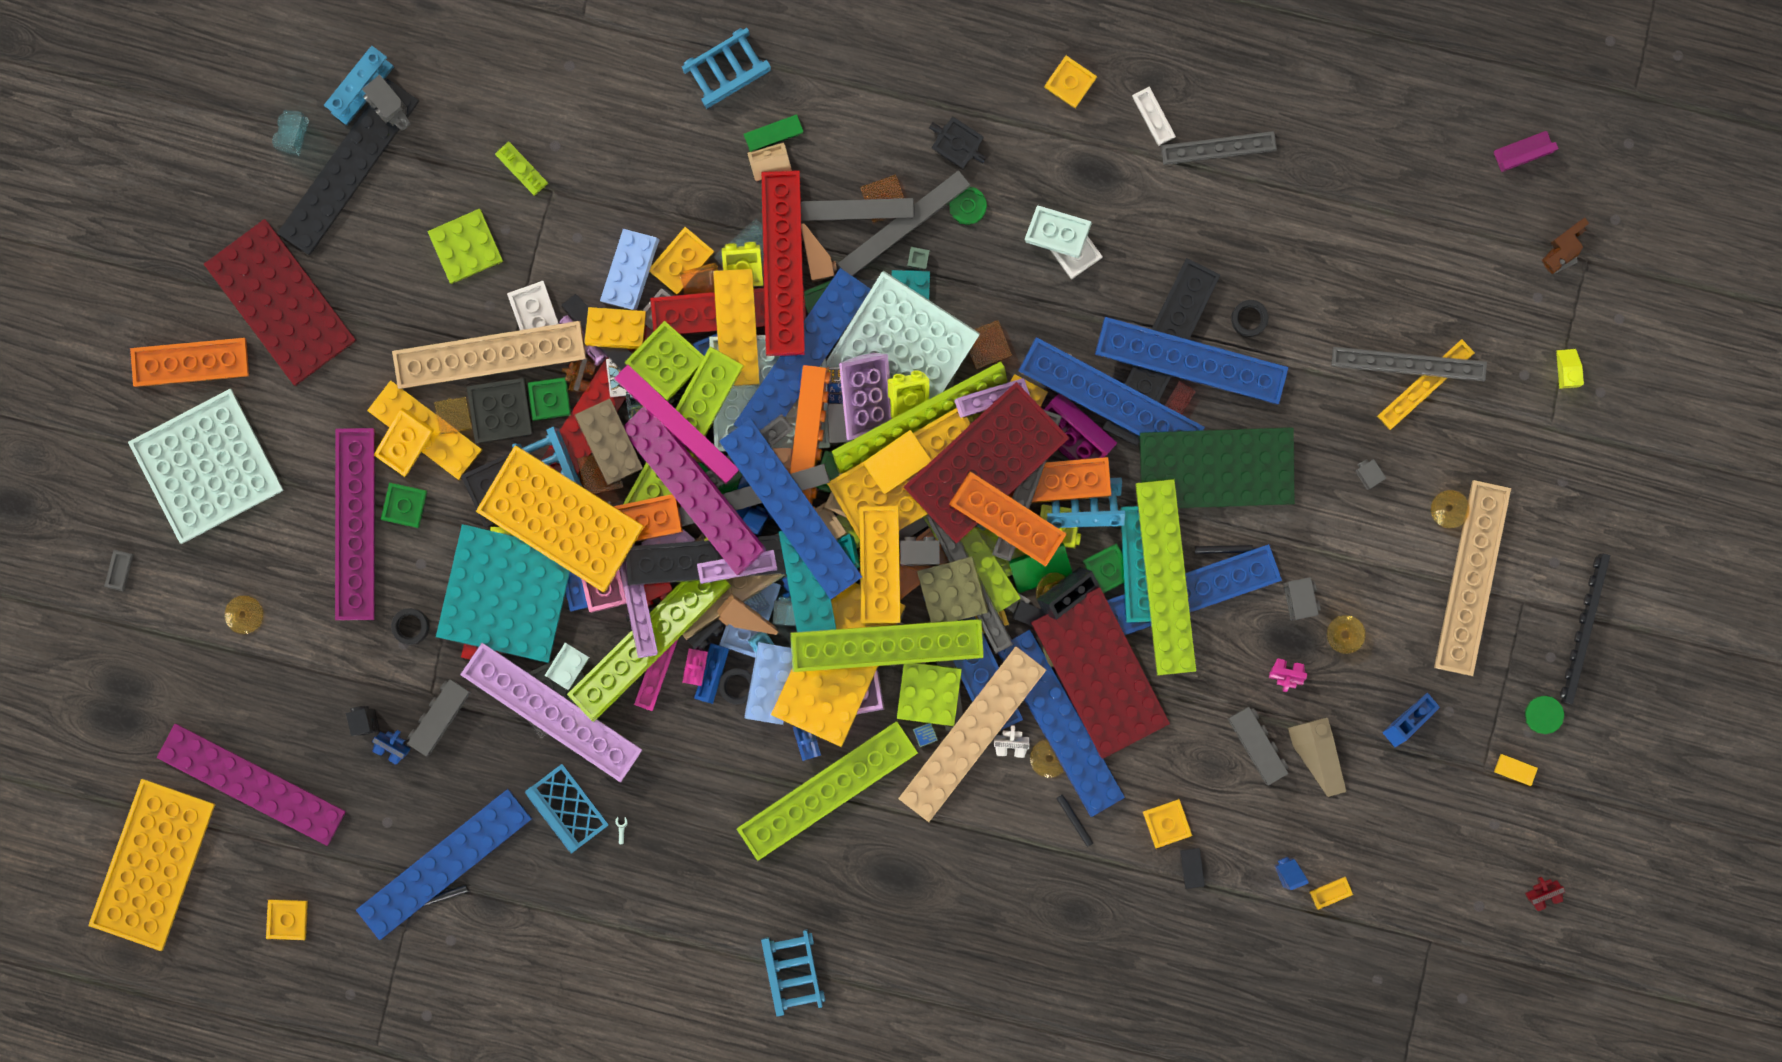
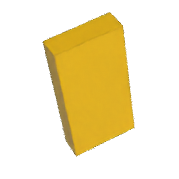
[1494,754,1538,786]
[1309,877,1353,910]

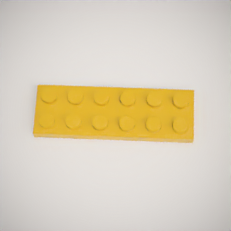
[713,269,759,386]
[367,381,482,480]
[859,506,901,624]

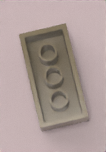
[575,399,643,486]

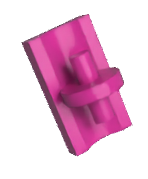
[682,648,708,686]
[1269,659,1307,692]

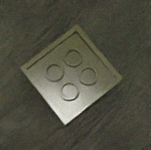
[917,556,989,622]

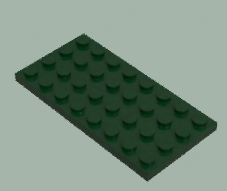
[1139,427,1295,508]

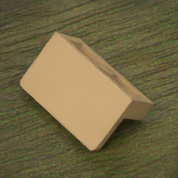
[747,143,792,181]

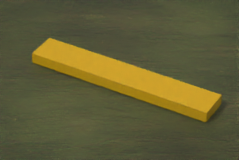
[1377,339,1475,430]

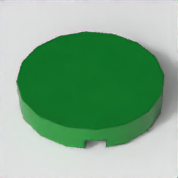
[949,187,987,225]
[1525,696,1564,734]

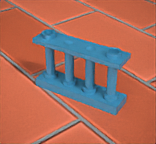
[682,28,771,109]
[324,46,394,126]
[512,427,582,486]
[1047,478,1125,529]
[761,929,825,1017]

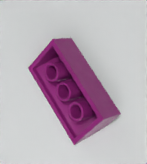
[1044,394,1117,460]

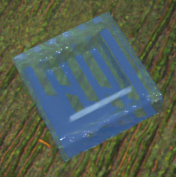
[745,591,770,613]

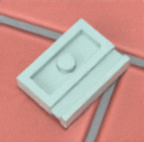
[545,643,590,690]

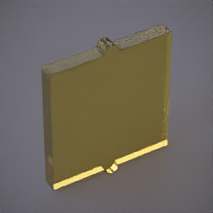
[434,397,472,434]

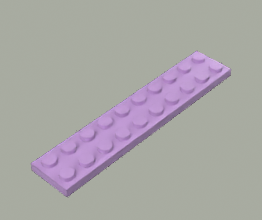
[461,643,642,782]

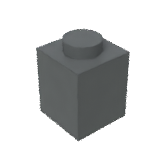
[1355,459,1386,490]

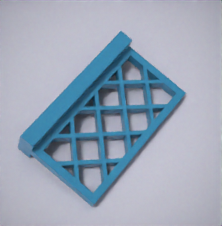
[525,764,608,854]

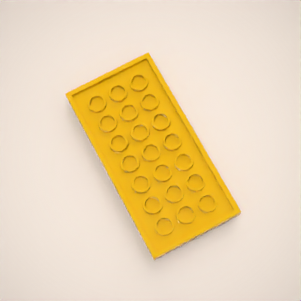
[827,408,971,540]
[476,445,644,592]
[771,583,906,747]
[88,779,215,951]

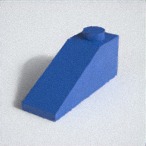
[743,506,769,536]
[1382,693,1440,747]
[1274,857,1309,890]

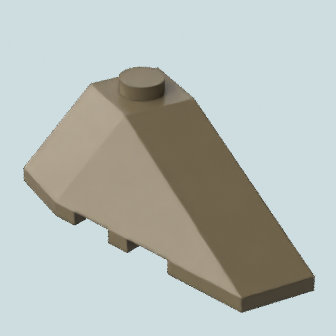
[1288,718,1346,797]

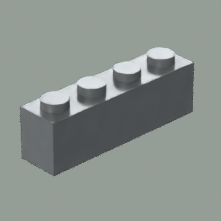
[407,679,471,757]
[1227,707,1289,785]

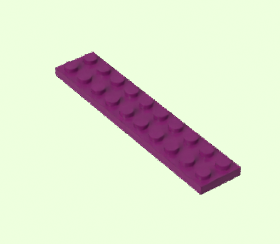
[623,407,766,575]
[335,428,375,620]
[157,723,346,846]

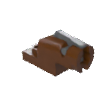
[1542,218,1589,274]

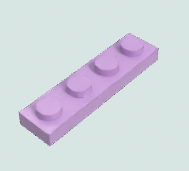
[954,378,1030,418]
[697,550,777,584]

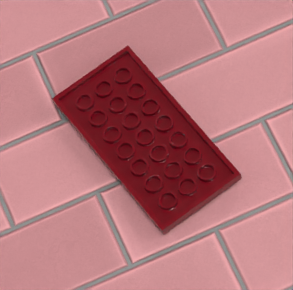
[204,219,357,386]
[903,382,1069,544]
[1031,587,1170,759]

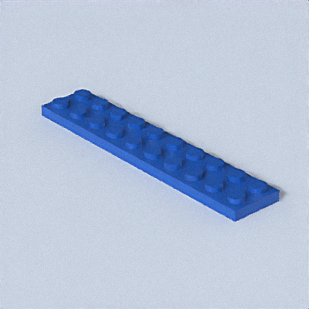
[733,268,871,431]
[1095,317,1288,405]
[1018,337,1205,436]
[719,419,862,599]
[1107,544,1282,635]
[998,630,1125,817]
[356,789,532,940]

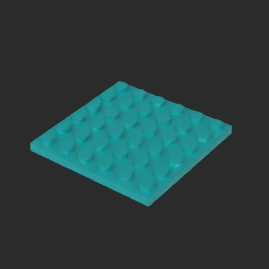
[436,524,570,663]

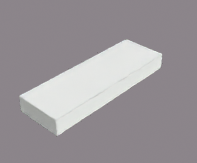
[1132,87,1176,146]

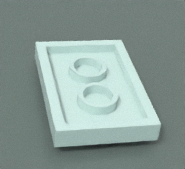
[1025,205,1092,258]

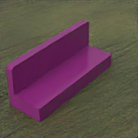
[1494,131,1558,172]

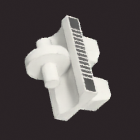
[994,725,1029,758]

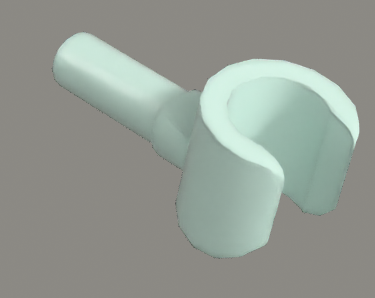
[615,817,628,844]

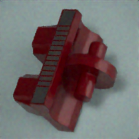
[1525,877,1565,911]

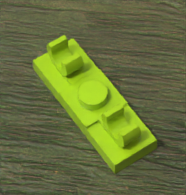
[495,141,548,196]

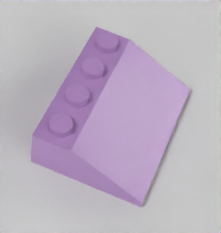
[839,353,892,440]

